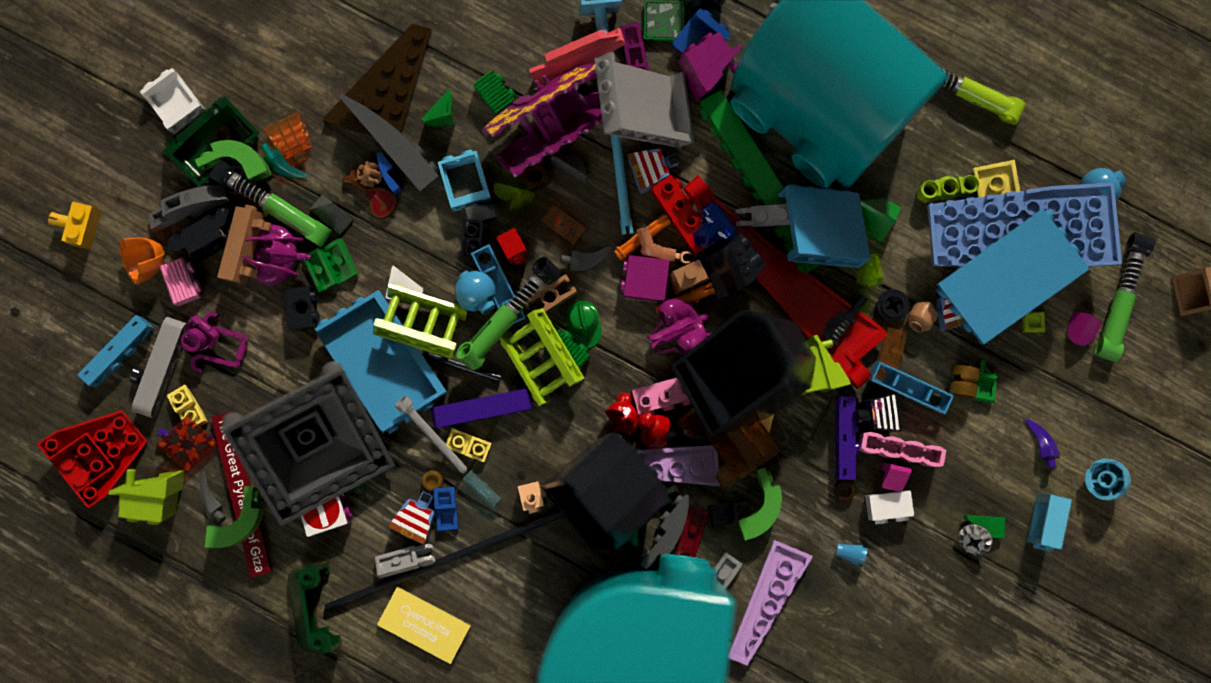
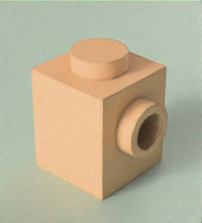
[518,481,545,514]

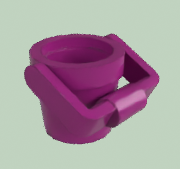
[181,315,220,352]

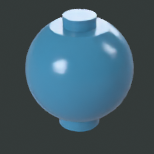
[1080,168,1127,202]
[455,271,496,315]

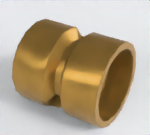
[949,365,980,398]

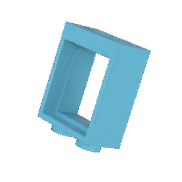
[438,150,492,212]
[1027,494,1072,552]

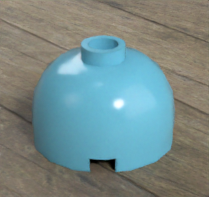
[1085,458,1131,501]

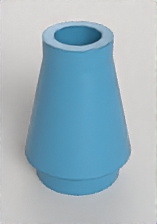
[836,543,868,565]

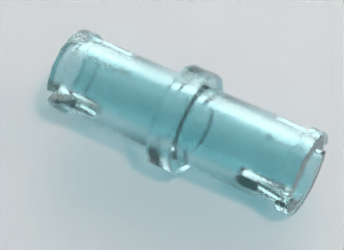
[462,470,501,508]

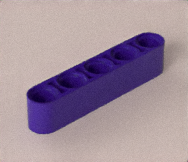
[430,389,533,429]

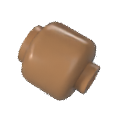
[907,301,938,332]

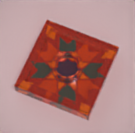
[156,415,218,473]

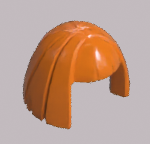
[119,238,165,285]

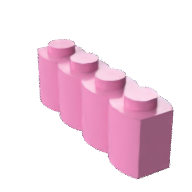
[858,432,946,467]

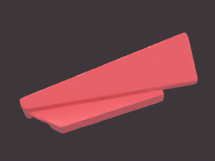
[529,28,625,85]

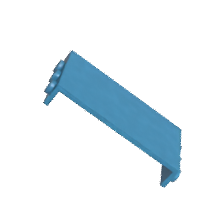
[936,208,1089,344]
[315,290,446,434]

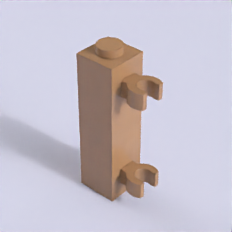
[217,205,271,285]

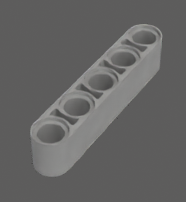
[132,317,187,418]

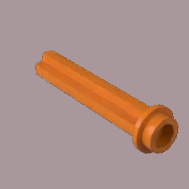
[614,214,671,261]

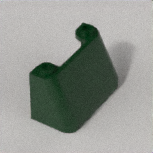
[163,94,259,187]
[288,562,342,654]

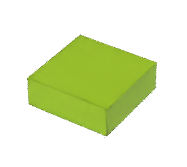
[1022,312,1045,333]

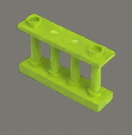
[373,284,468,359]
[500,308,585,406]

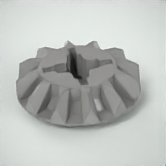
[957,525,992,556]

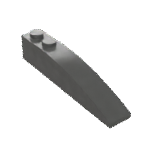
[339,94,440,192]

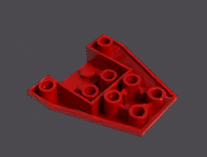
[37,410,148,509]

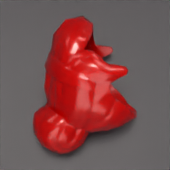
[605,393,639,436]
[638,413,670,449]

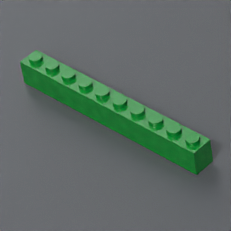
[698,90,822,275]

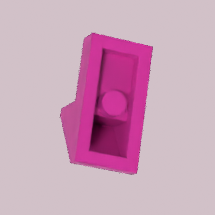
[881,462,912,492]

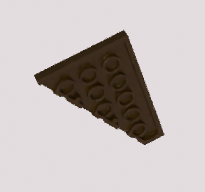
[323,24,432,136]

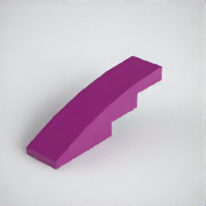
[619,22,649,71]

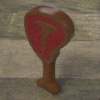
[343,170,398,219]

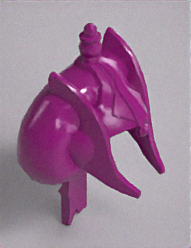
[242,224,311,286]
[647,299,711,356]

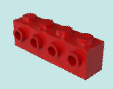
[650,175,716,258]

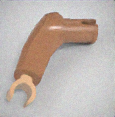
[637,226,691,263]

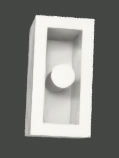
[865,491,914,524]

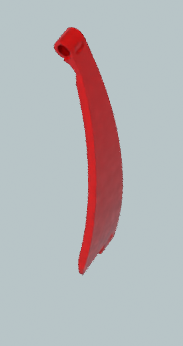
[683,175,887,389]

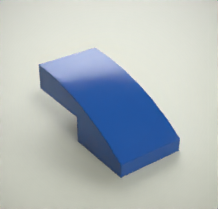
[377,152,402,196]
[434,487,459,531]

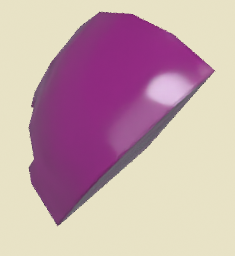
[1067,311,1102,346]

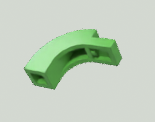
[195,140,272,183]
[737,468,782,540]
[205,486,265,548]

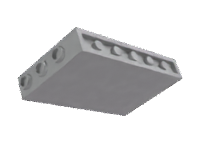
[595,52,694,148]

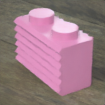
[160,258,202,306]

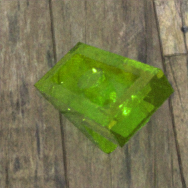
[494,182,536,214]
[856,254,883,286]

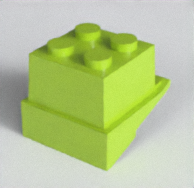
[801,335,850,395]
[109,469,185,525]

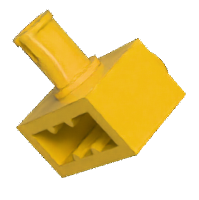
[48,202,102,250]

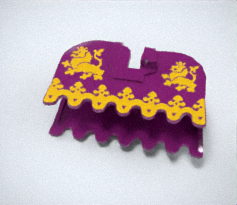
[481,64,603,177]

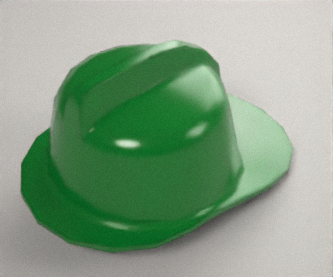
[566,301,602,349]

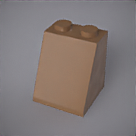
[1172,267,1211,316]

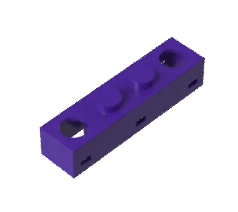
[835,396,859,480]

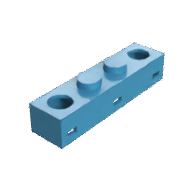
[471,244,526,325]
[77,315,155,387]
[869,361,954,414]

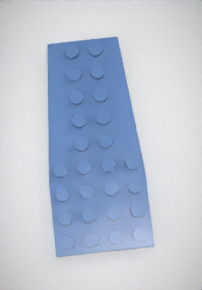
[927,182,1122,267]

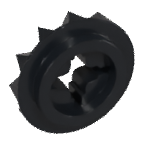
[876,289,910,322]

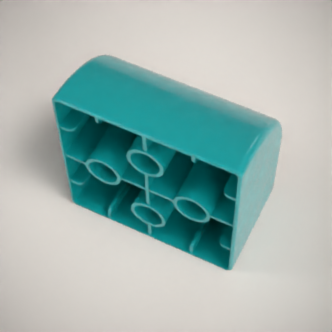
[730,0,948,190]
[537,554,735,683]

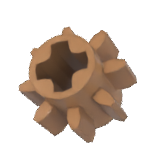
[357,161,382,187]

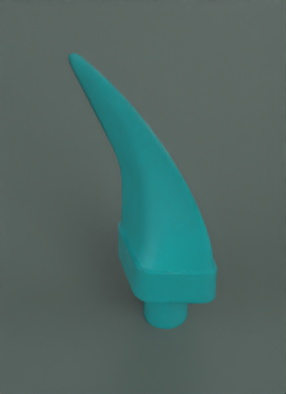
[260,142,308,178]

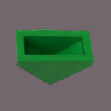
[421,90,455,127]
[860,198,901,242]

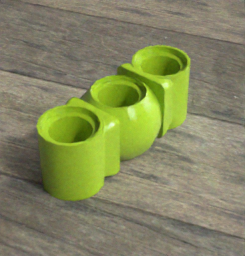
[916,175,979,202]

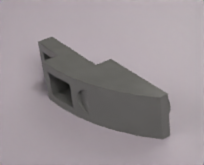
[149,185,229,233]
[639,494,689,570]

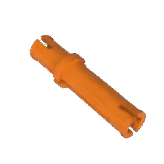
[654,282,715,316]

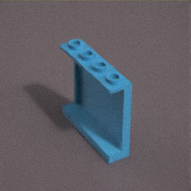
[778,184,871,268]

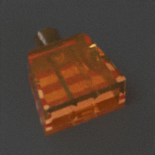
[263,112,311,164]

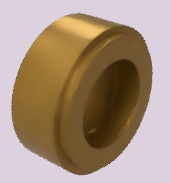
[422,470,443,491]

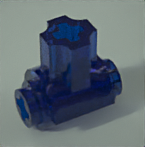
[692,202,738,249]

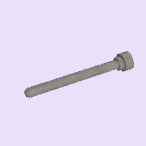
[394,395,467,473]

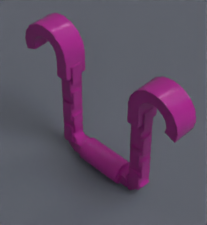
[191,312,249,373]

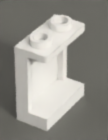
[140,68,205,134]

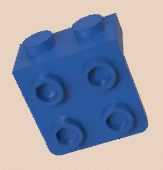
[672,8,731,53]

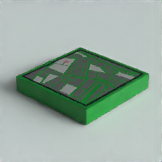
[644,1,684,42]

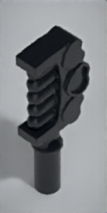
[822,294,868,347]

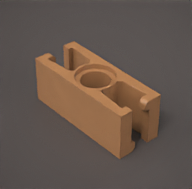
[524,274,577,314]

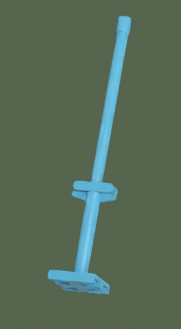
[578,0,634,235]

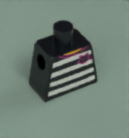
[853,393,902,433]

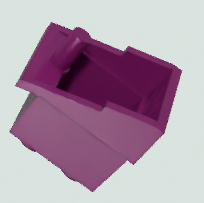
[677,32,741,101]

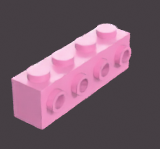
[631,378,691,415]

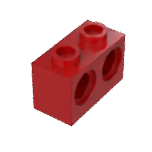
[496,228,529,266]

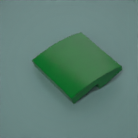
[304,238,359,293]

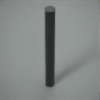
[423,351,502,383]

